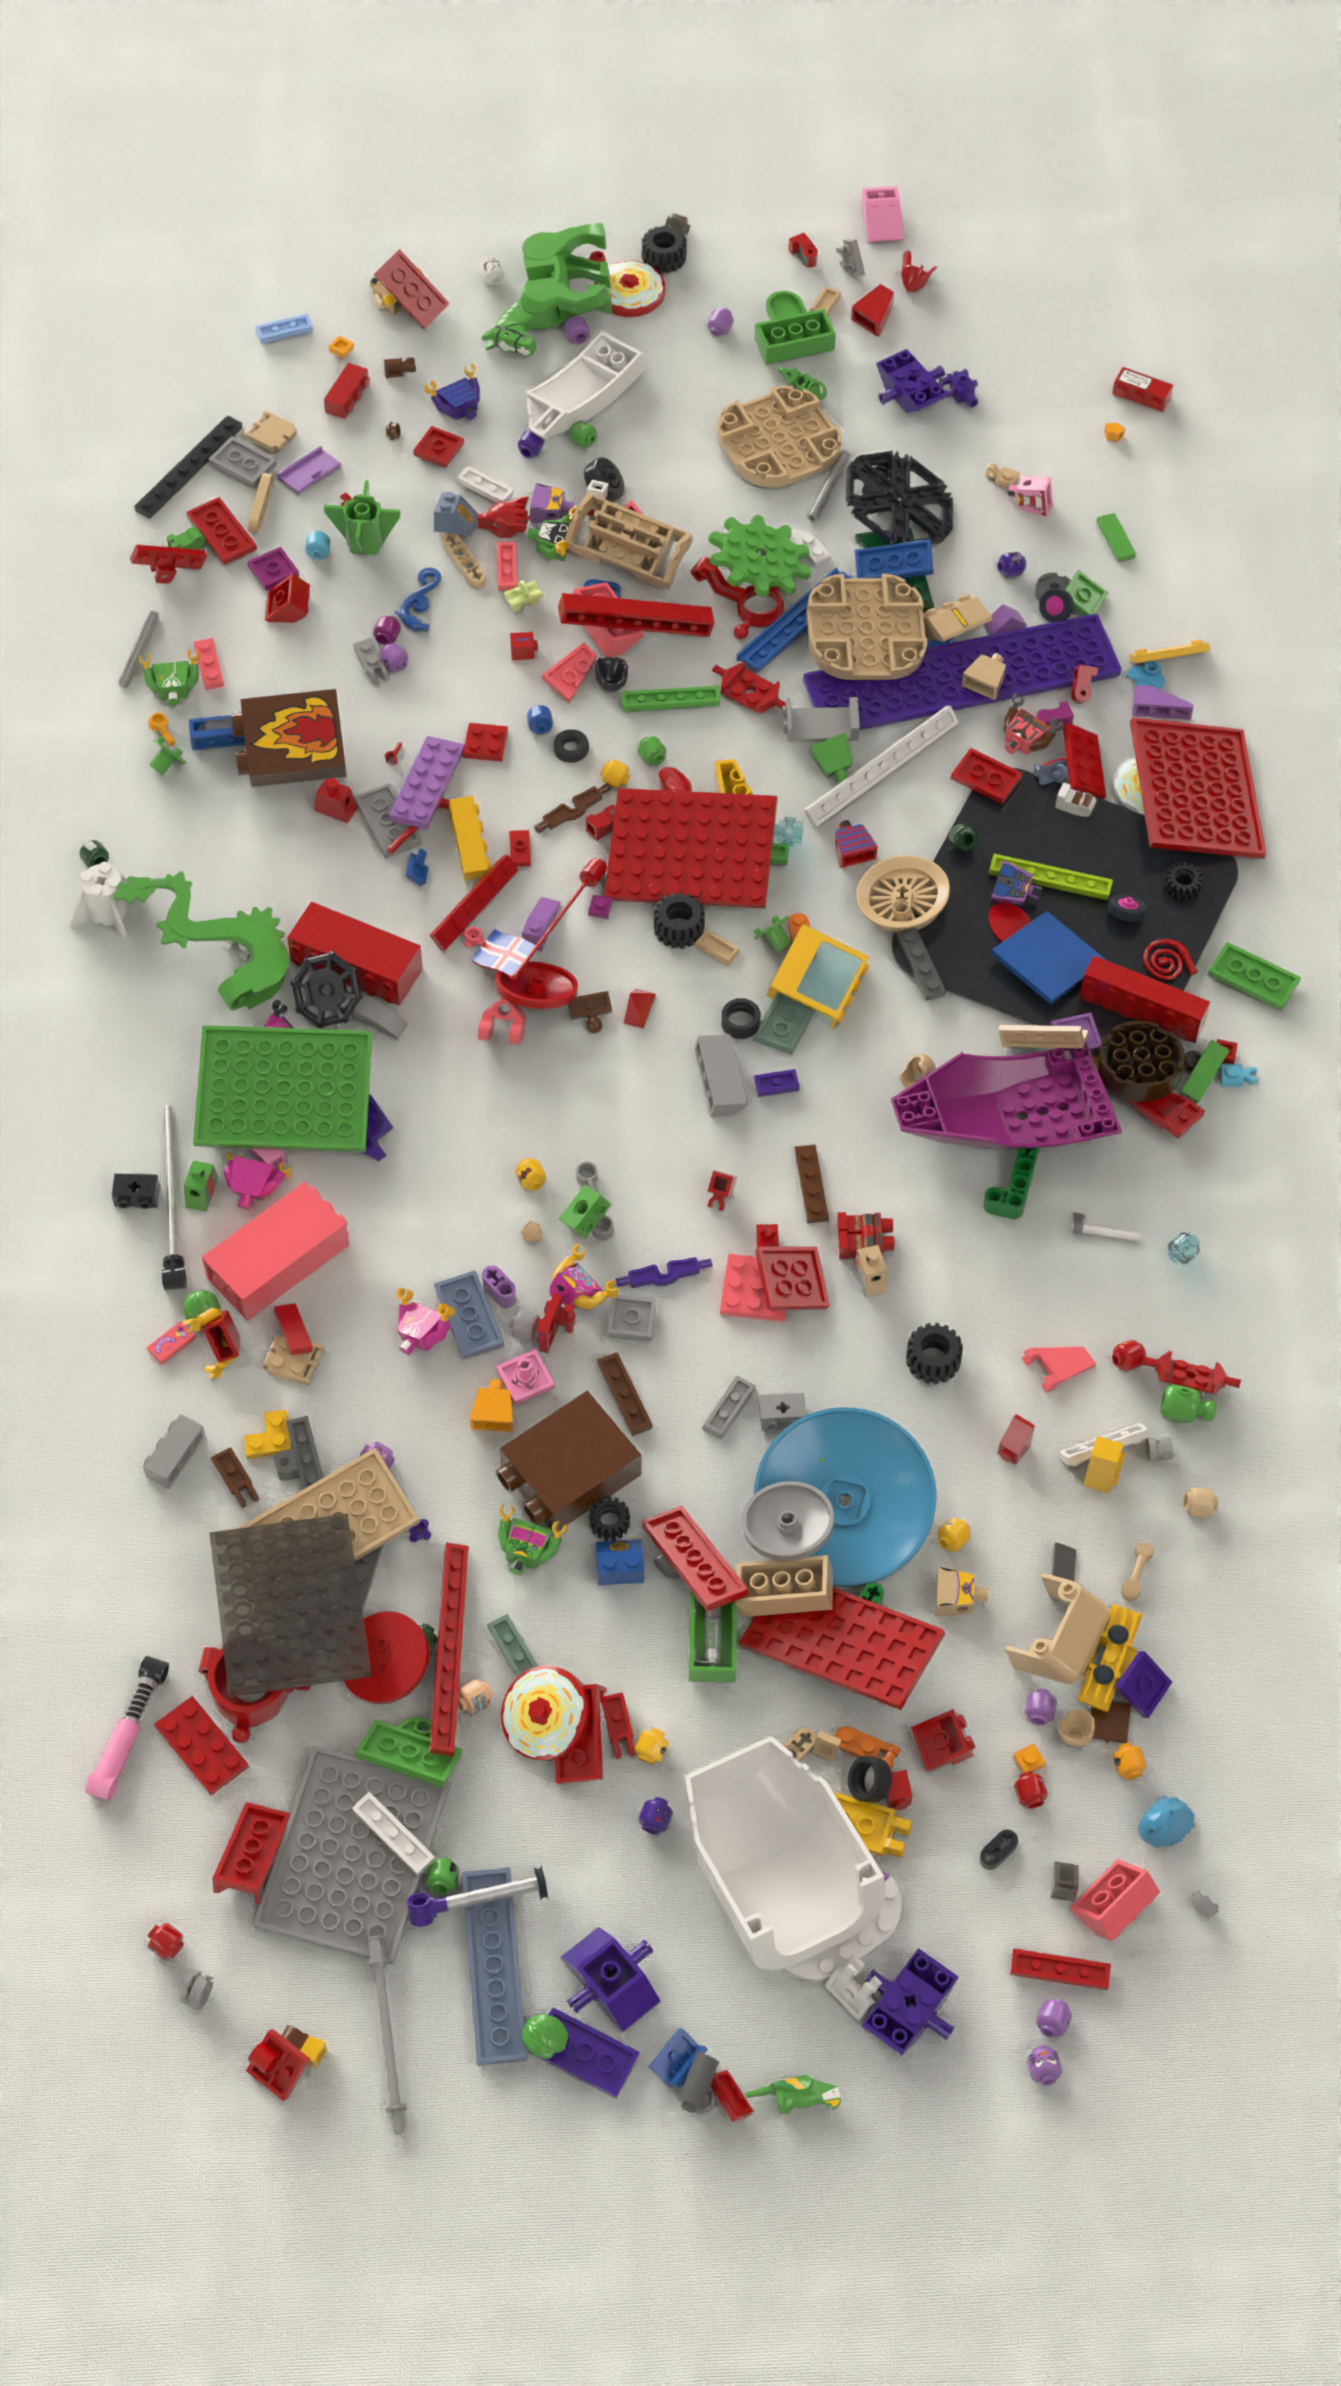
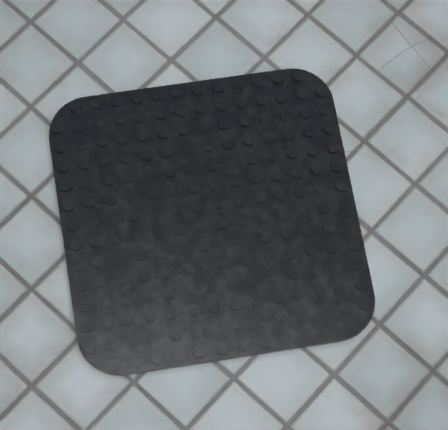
[892,768,1238,1041]

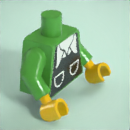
[528,506,579,562]

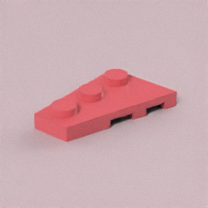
[542,642,597,703]

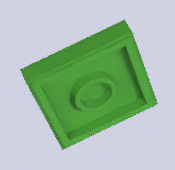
[1065,570,1109,616]

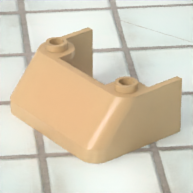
[1005,1573,1110,1684]

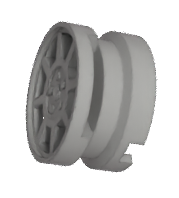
[181,1970,214,2010]

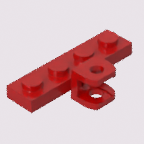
[130,544,208,584]

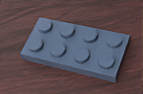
[434,1270,504,1360]

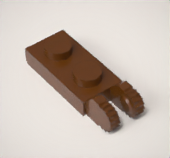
[211,1447,259,1509]

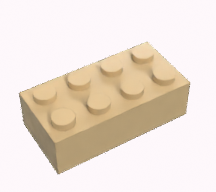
[735,1555,833,1617]

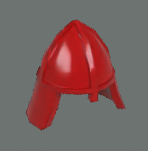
[901,250,938,292]

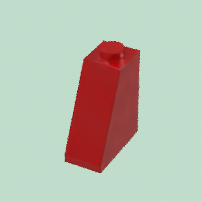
[851,284,894,337]

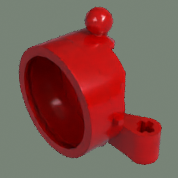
[198,1638,315,1743]

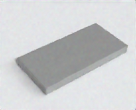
[353,783,422,859]

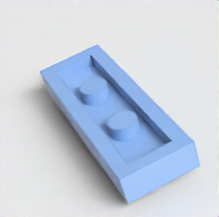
[255,314,313,344]

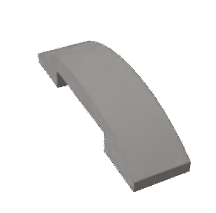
[333,991,408,1040]

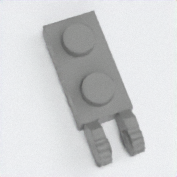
[353,638,389,685]

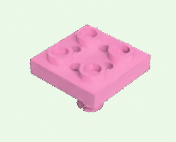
[496,1349,555,1405]

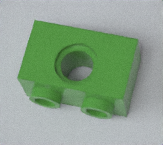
[559,1185,612,1239]

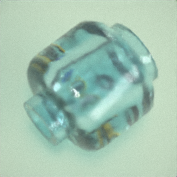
[1168,1232,1200,1264]

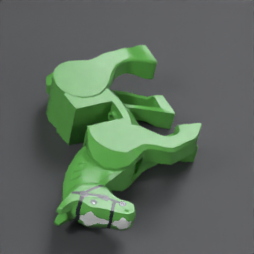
[482,223,612,356]

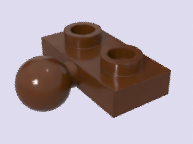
[568,991,613,1033]

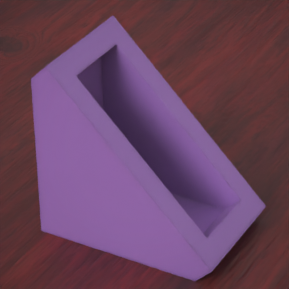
[983,604,1027,635]

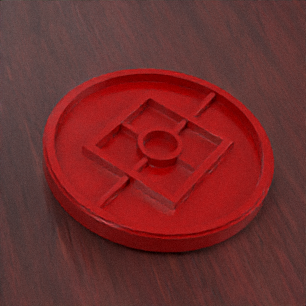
[339,1611,430,1704]

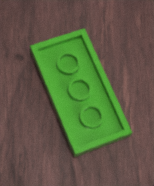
[1208,942,1301,1011]

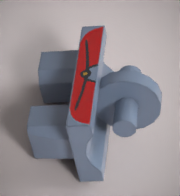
[1034,757,1069,785]

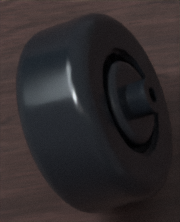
[584,457,624,502]

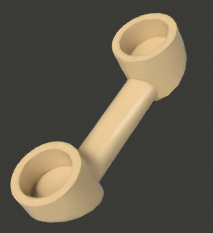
[1121,1543,1154,1601]

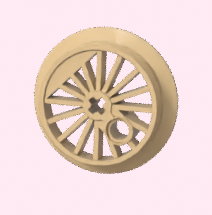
[856,855,950,932]

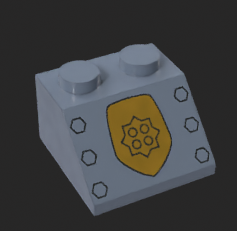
[434,492,478,536]

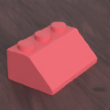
[1070,1859,1160,1941]

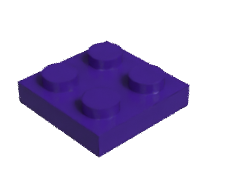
[1115,1651,1172,1718]

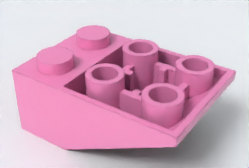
[861,187,903,242]

